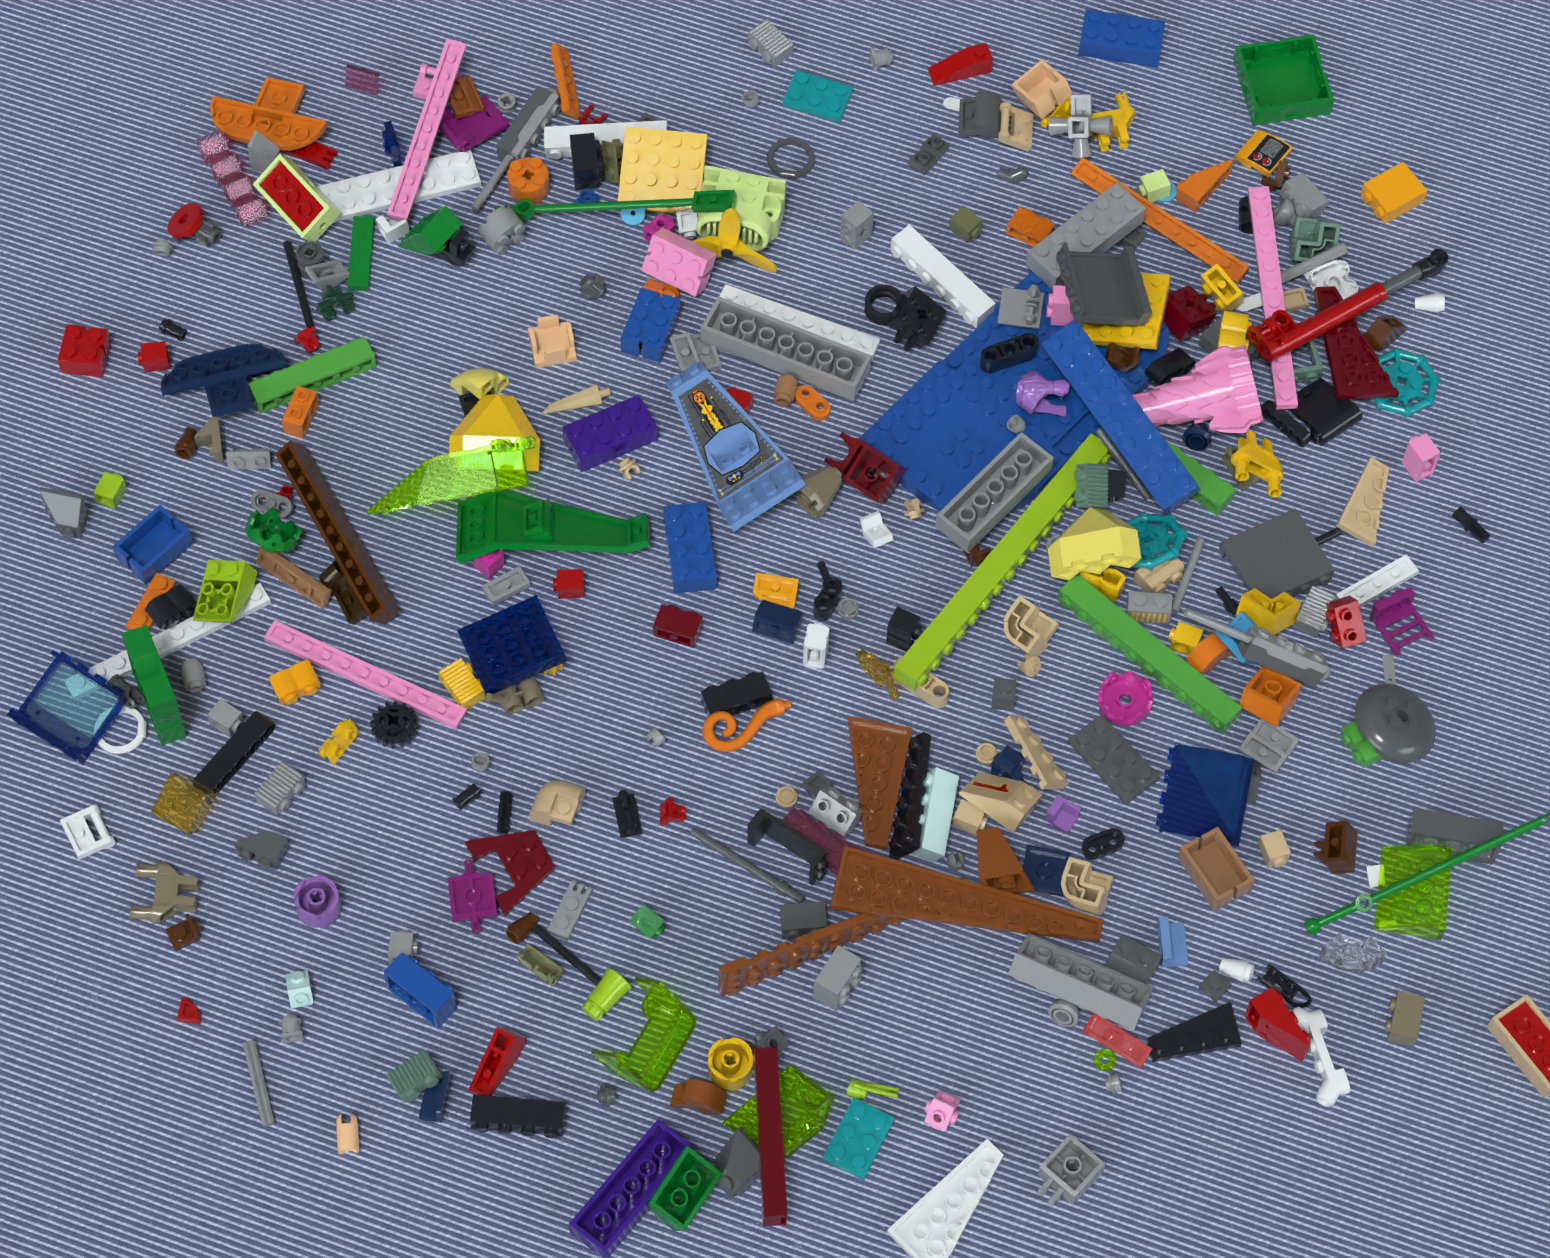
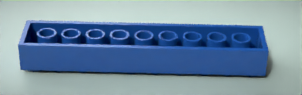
[1041,320,1201,515]

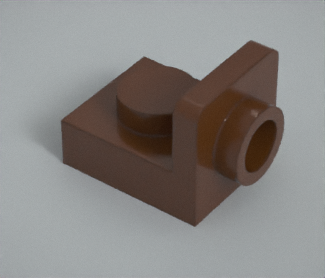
[961,543,992,568]
[165,913,201,951]

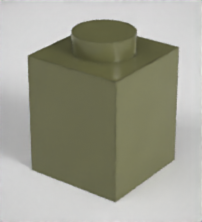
[949,206,982,244]

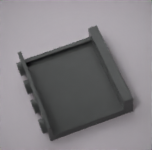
[1056,242,1152,326]
[1219,508,1335,599]

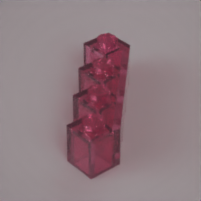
[195,130,268,226]

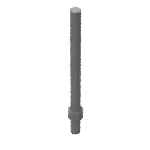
[690,827,805,903]

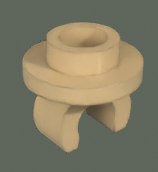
[617,457,640,480]
[1017,654,1041,677]

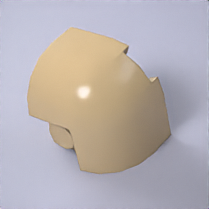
[1003,595,1059,656]
[529,780,586,827]
[1061,857,1114,915]

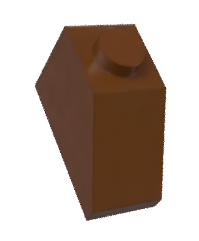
[1364,315,1408,350]

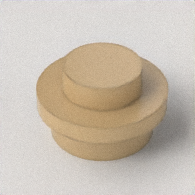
[975,743,998,765]
[775,786,798,808]

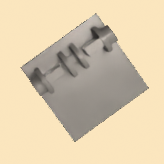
[997,285,1044,329]

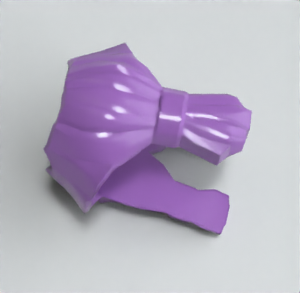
[1016,370,1069,417]

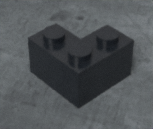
[570,133,603,190]

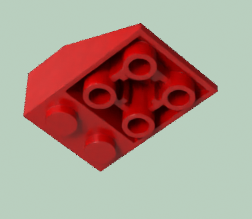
[1245,987,1311,1061]

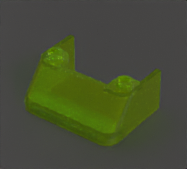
[591,977,696,1092]

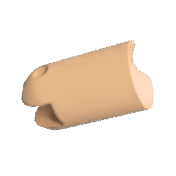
[336,1113,360,1154]

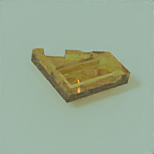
[856,649,900,701]

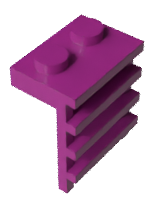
[1369,587,1435,657]

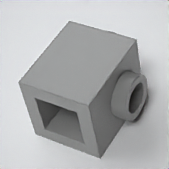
[388,930,418,965]

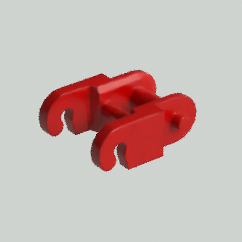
[579,104,608,125]

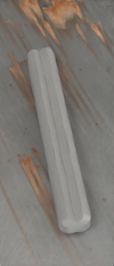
[1280,243,1348,284]
[243,1040,274,1127]

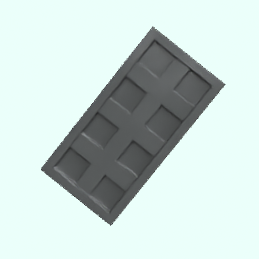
[1068,714,1160,805]

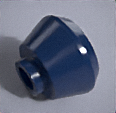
[1183,423,1212,451]

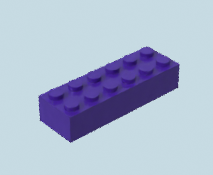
[569,1119,694,1258]

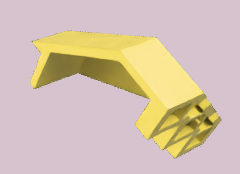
[1048,507,1141,580]

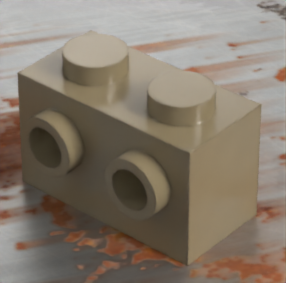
[1384,991,1425,1047]

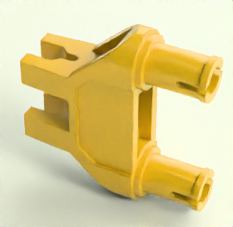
[1091,92,1136,152]
[1231,430,1283,498]

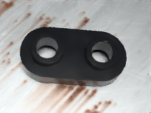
[1081,828,1125,860]

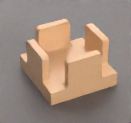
[528,315,577,368]

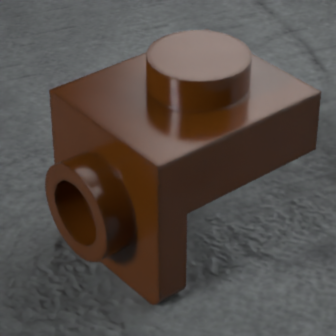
[1261,160,1291,190]
[1105,342,1140,373]

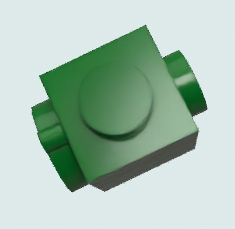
[629,904,665,938]

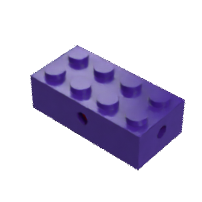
[562,395,658,473]

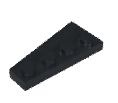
[1147,1002,1242,1062]

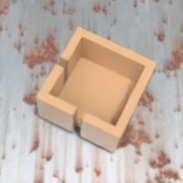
[1011,60,1073,119]

